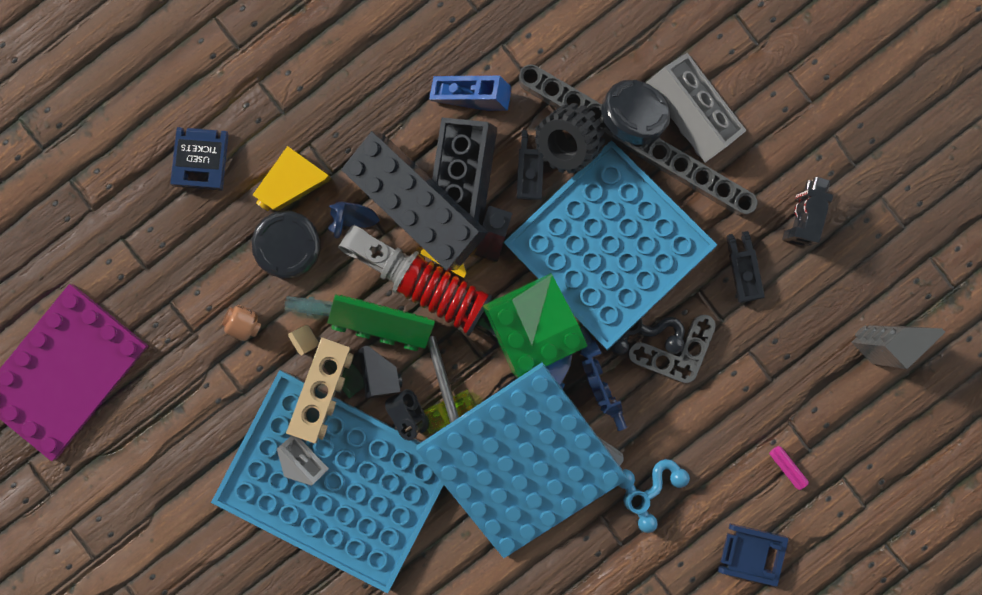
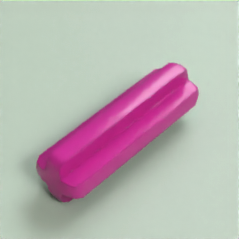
[769,446,809,490]

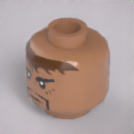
[221,305,261,341]

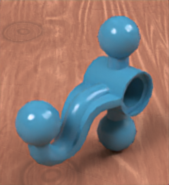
[618,459,690,533]

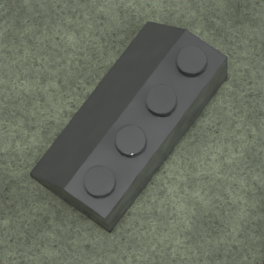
[851,325,945,369]

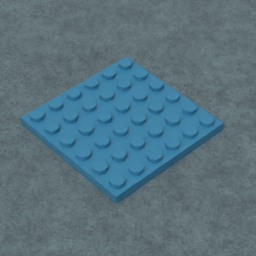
[504,140,717,350]
[416,362,627,558]

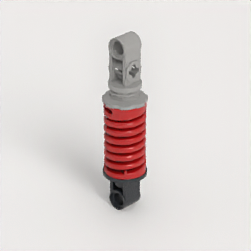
[338,225,499,344]

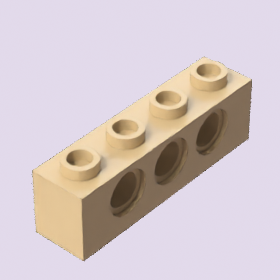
[286,337,354,443]

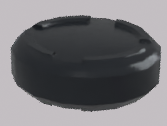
[601,80,671,145]
[251,211,321,279]

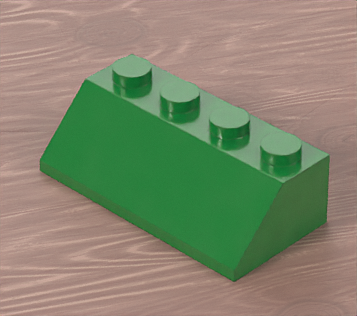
[327,293,435,351]

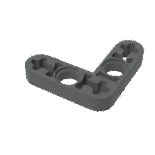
[628,315,716,383]

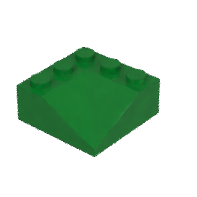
[483,273,587,378]

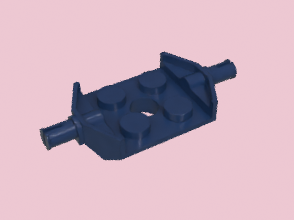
[578,326,627,431]

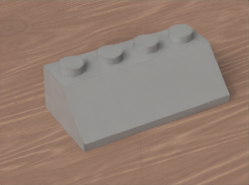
[646,53,746,162]

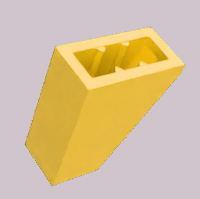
[253,146,331,211]

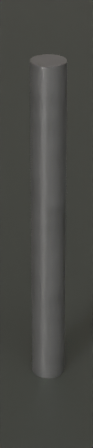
[427,336,459,423]

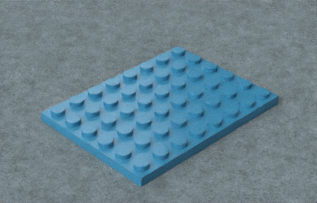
[211,370,444,594]

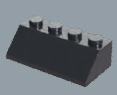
[432,117,498,226]

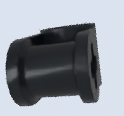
[385,389,430,441]

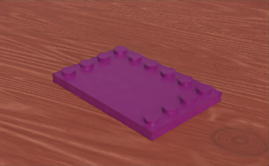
[0,284,148,461]

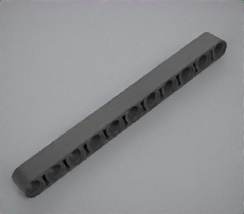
[519,64,757,215]

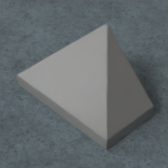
[277,436,329,486]

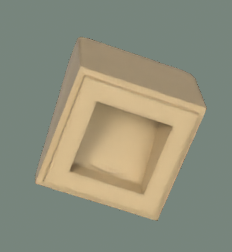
[288,325,319,355]

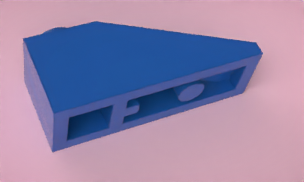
[429,76,512,111]

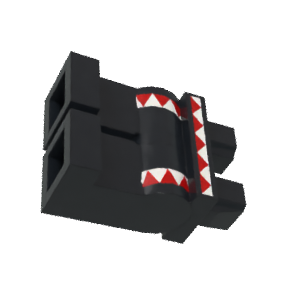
[782,177,833,247]

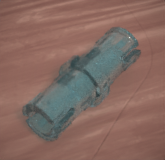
[285,296,333,317]

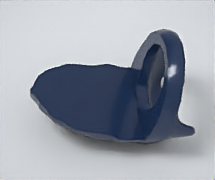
[328,202,380,239]

